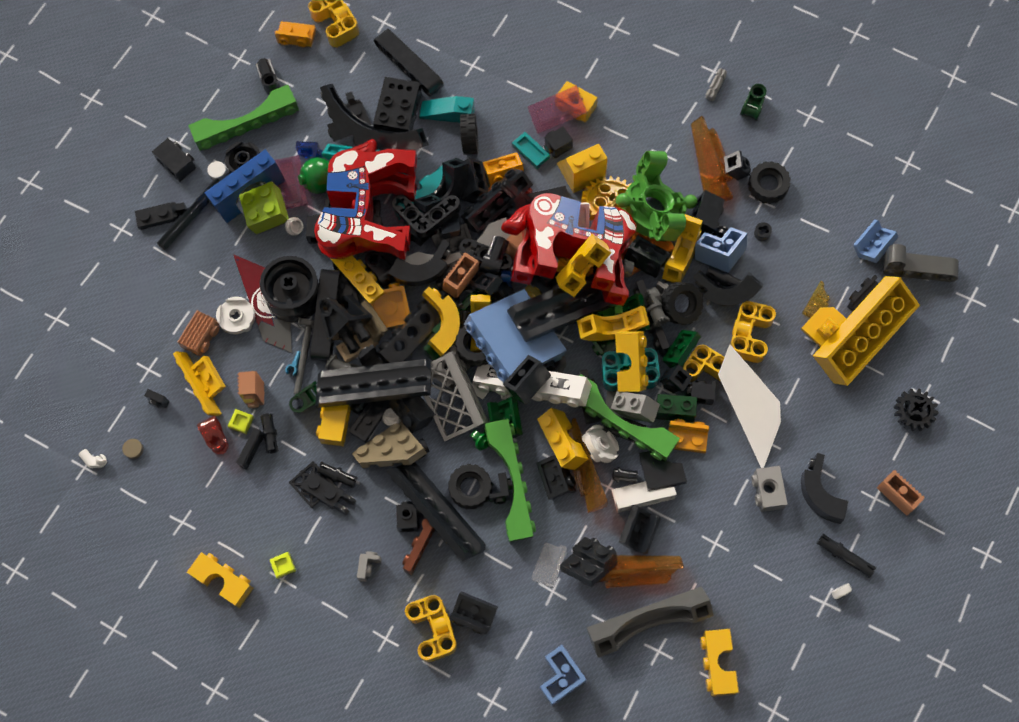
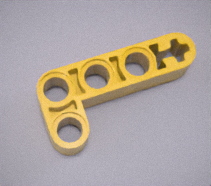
[683,345,725,382]

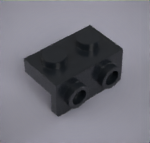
[619,505,661,554]
[449,591,498,634]

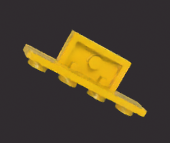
[330,256,385,304]
[173,351,226,416]

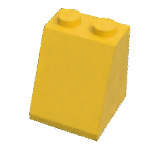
[557,143,608,193]

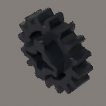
[894,389,939,431]

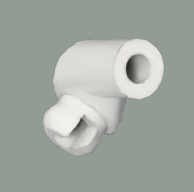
[79,449,107,468]

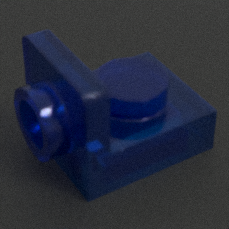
[296,141,323,158]

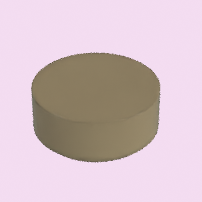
[122,439,144,459]

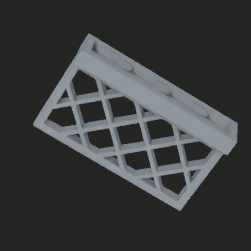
[424,351,489,442]

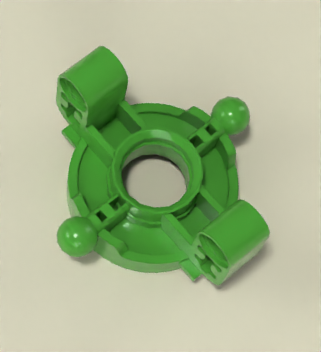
[616,151,698,241]

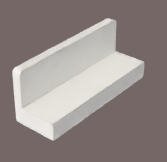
[612,482,676,513]

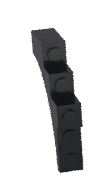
[320,84,429,151]

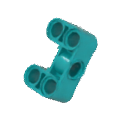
[601,348,660,392]

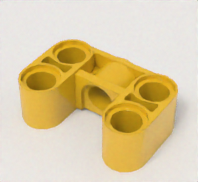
[309,0,359,47]
[730,301,776,363]
[405,595,457,662]

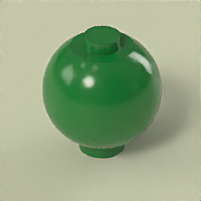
[298,157,329,194]

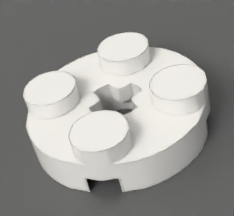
[216,297,255,334]
[582,425,619,463]

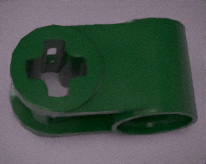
[740,84,767,121]
[289,381,317,413]

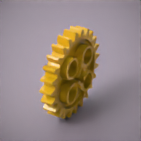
[581,176,632,221]

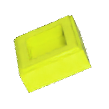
[228,409,254,434]
[270,552,296,579]

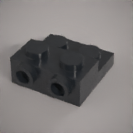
[560,537,617,587]

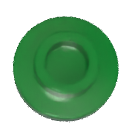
[470,430,488,450]

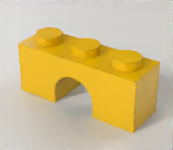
[555,234,611,297]
[615,331,648,392]
[537,408,589,470]
[187,552,254,608]
[700,629,739,697]

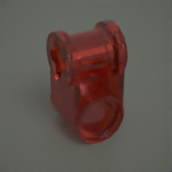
[197,415,229,455]

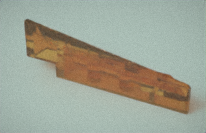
[691,116,733,201]
[567,418,608,513]
[585,555,684,588]

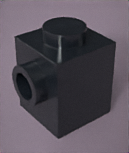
[544,126,573,159]
[396,501,419,533]

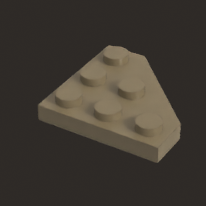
[352,422,427,468]

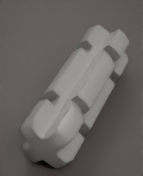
[705,68,727,101]

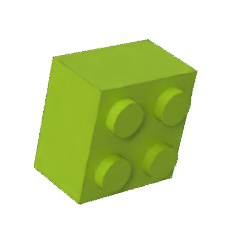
[239,181,289,235]

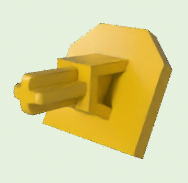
[801,307,846,347]

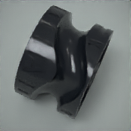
[260,256,319,323]

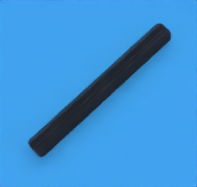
[157,178,221,250]

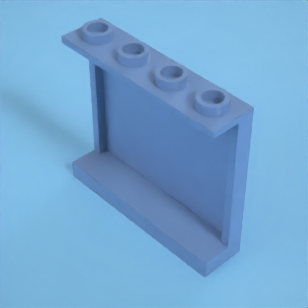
[464,289,567,383]

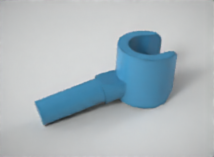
[285,351,301,376]

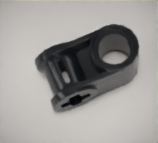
[365,251,393,288]

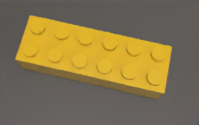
[813,276,920,386]

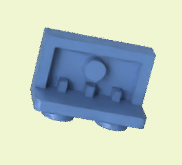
[854,220,899,263]

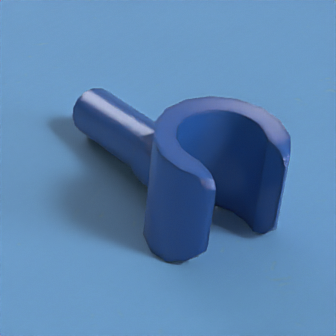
[501,270,512,288]

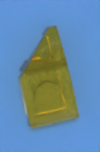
[802,281,830,318]

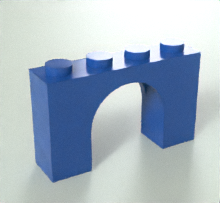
[204,149,286,223]

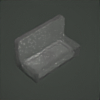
[531,543,568,588]

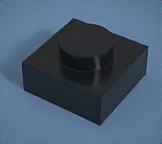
[144,389,170,408]

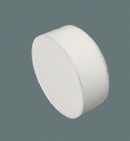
[207,161,227,180]
[831,583,852,599]

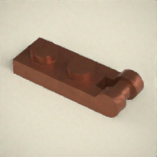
[402,519,435,575]

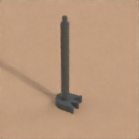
[293,318,314,400]

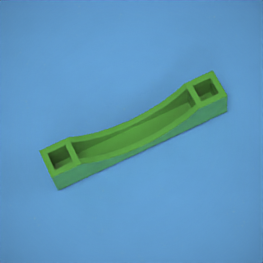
[188,85,299,151]
[579,374,680,461]
[484,419,536,542]

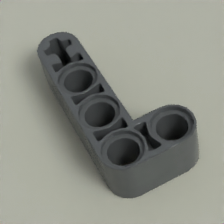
[883,244,959,282]

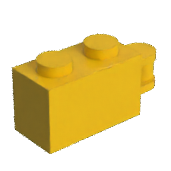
[316,405,351,447]

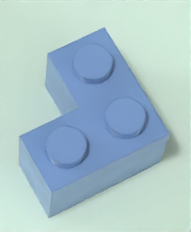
[695,227,747,272]
[540,645,586,706]

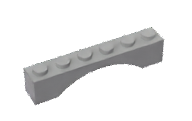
[402,218,511,267]

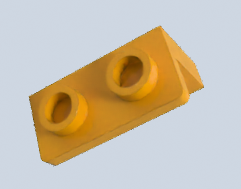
[275,21,316,47]
[482,152,524,187]
[668,419,709,453]

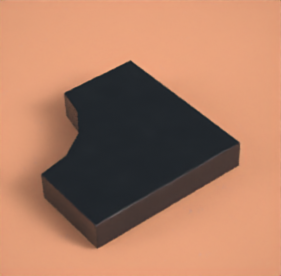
[639,451,687,491]

